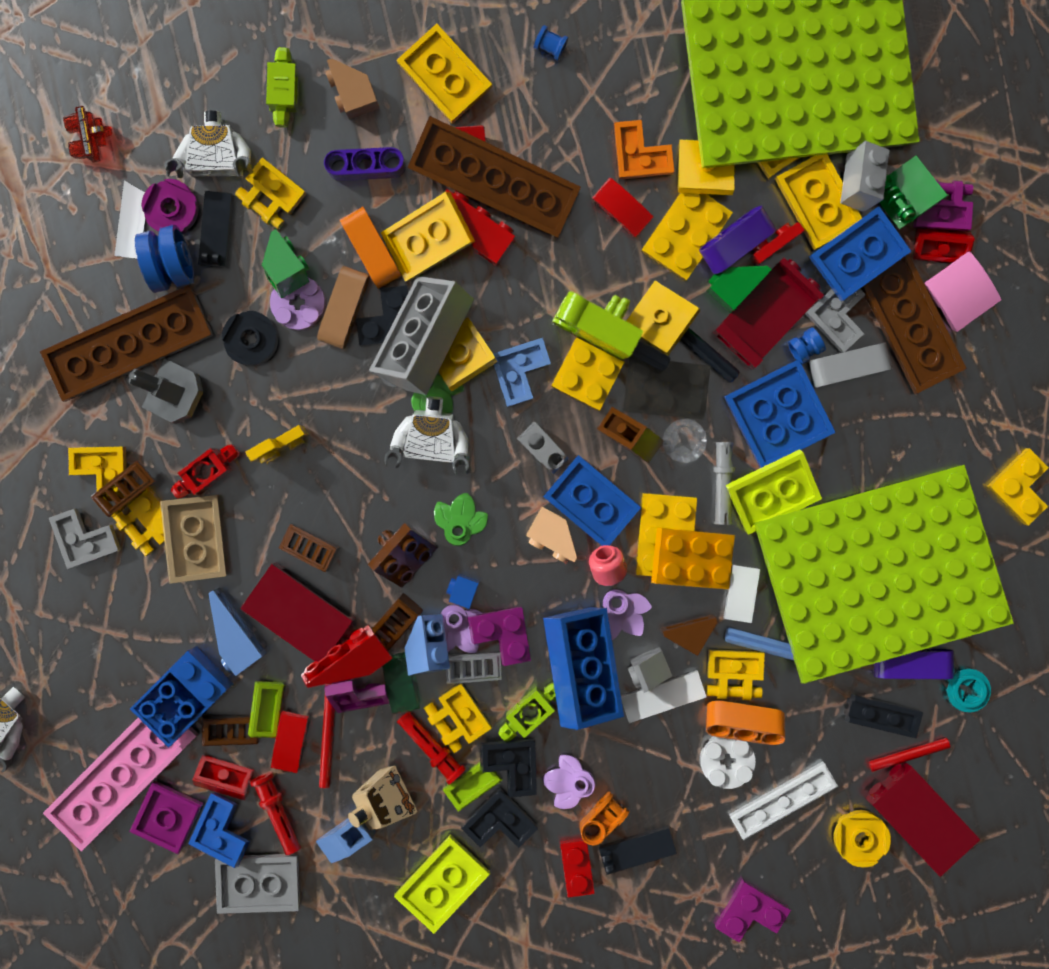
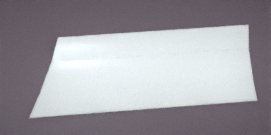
[114,180,145,259]

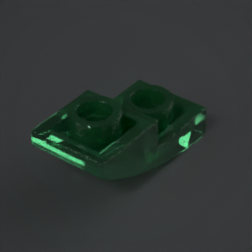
[382,652,420,714]

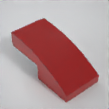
[592,178,654,237]
[271,711,309,773]

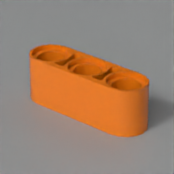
[340,207,402,289]
[706,701,785,745]

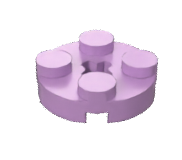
[270,278,326,330]

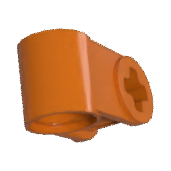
[579,792,629,846]

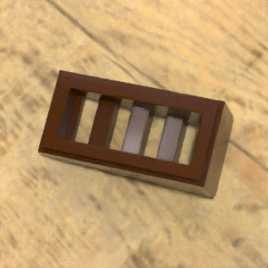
[91,461,156,518]
[279,524,340,573]
[372,593,423,651]
[201,715,258,746]

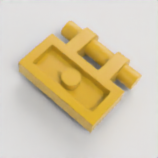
[235,157,307,229]
[113,487,165,557]
[706,650,765,701]
[424,683,492,753]

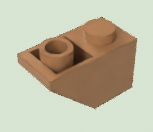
[325,58,380,120]

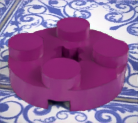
[141,179,199,234]

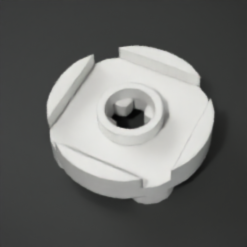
[700,736,756,789]

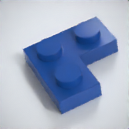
[188,793,250,868]

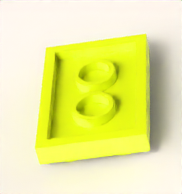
[725,449,822,535]
[394,834,490,934]

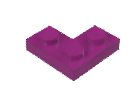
[467,607,531,666]
[324,680,391,713]
[715,879,791,943]

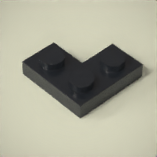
[356,285,409,347]
[480,739,537,798]
[461,788,538,848]

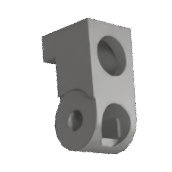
[517,422,569,474]

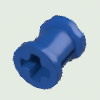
[533,25,569,60]

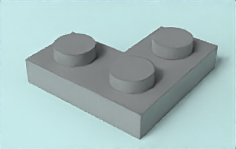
[805,288,866,353]
[49,508,121,569]

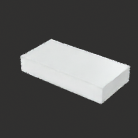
[723,565,760,623]

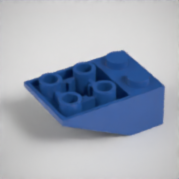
[130,646,234,748]

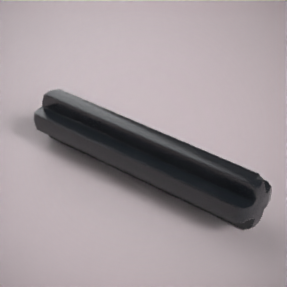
[680,328,740,383]

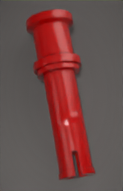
[396,710,466,785]
[249,771,301,856]

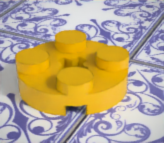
[834,810,891,867]

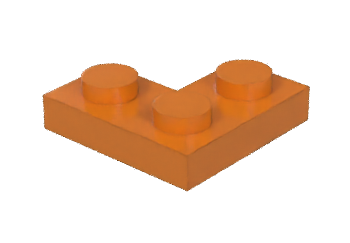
[614,120,674,180]

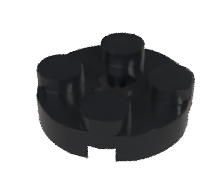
[222,311,279,366]

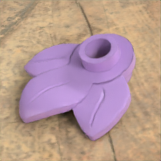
[603,589,652,640]
[441,605,483,653]
[542,755,596,809]

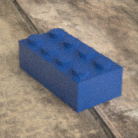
[543,607,624,730]

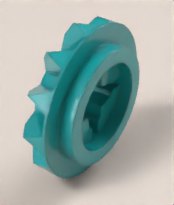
[945,668,991,713]

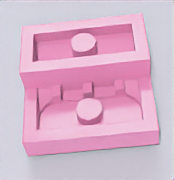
[924,252,1002,332]

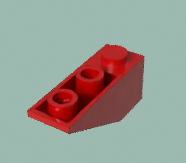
[445,189,516,267]
[301,625,392,688]

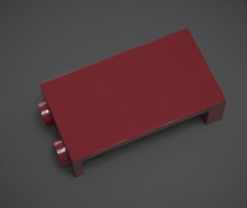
[712,258,824,370]
[240,562,356,662]
[866,762,980,877]

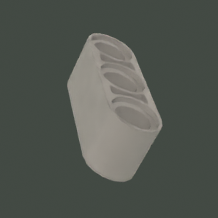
[809,342,893,388]

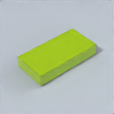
[248,681,284,738]
[443,762,503,812]

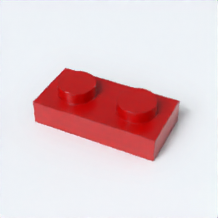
[749,222,804,266]
[560,838,595,898]

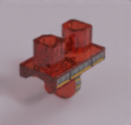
[63,106,113,163]

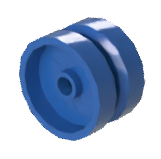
[134,225,194,293]

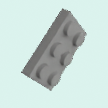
[215,854,300,914]

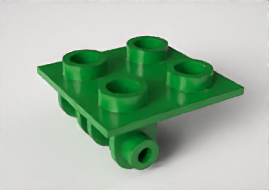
[879,156,948,230]

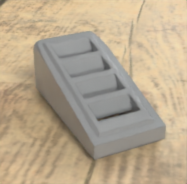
[446,652,502,684]

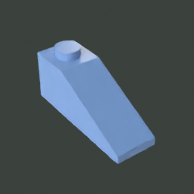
[208,588,267,676]

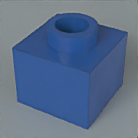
[446,574,480,609]

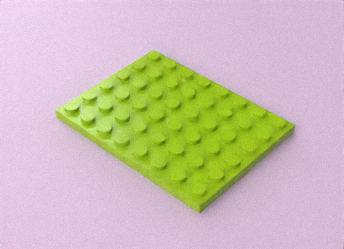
[681,0,920,169]
[754,465,1014,684]

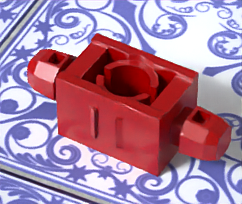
[171,444,240,499]

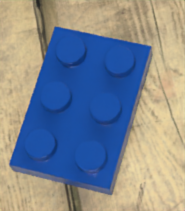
[809,206,911,301]
[543,455,641,546]

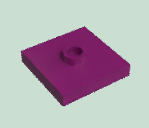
[129,780,203,855]

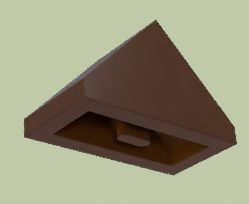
[660,614,718,656]

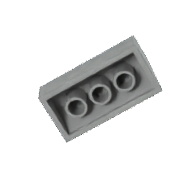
[369,276,474,395]

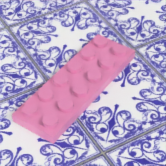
[43,718,199,852]

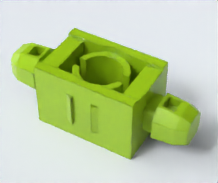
[266,47,298,128]
[498,683,556,742]

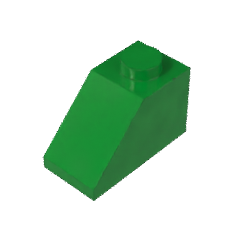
[707,266,772,313]

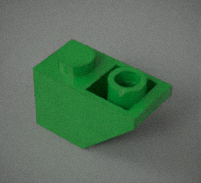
[262,229,309,299]

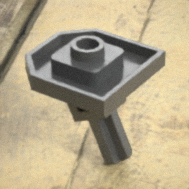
[128,358,203,424]

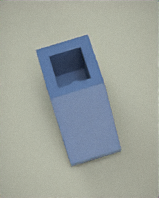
[405,614,450,676]
[316,818,376,864]

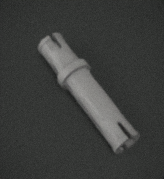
[713,442,735,525]

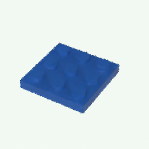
[724,359,836,468]

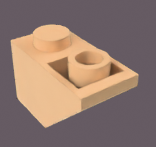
[526,506,577,564]

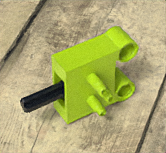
[552,291,671,371]

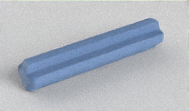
[724,628,794,660]

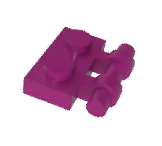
[913,179,973,231]

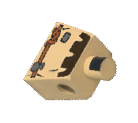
[348,766,418,830]

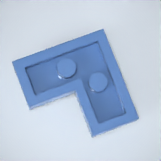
[493,338,551,407]

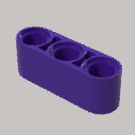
[324,147,406,181]
[699,206,776,274]
[874,648,954,679]

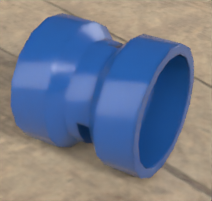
[788,327,826,365]

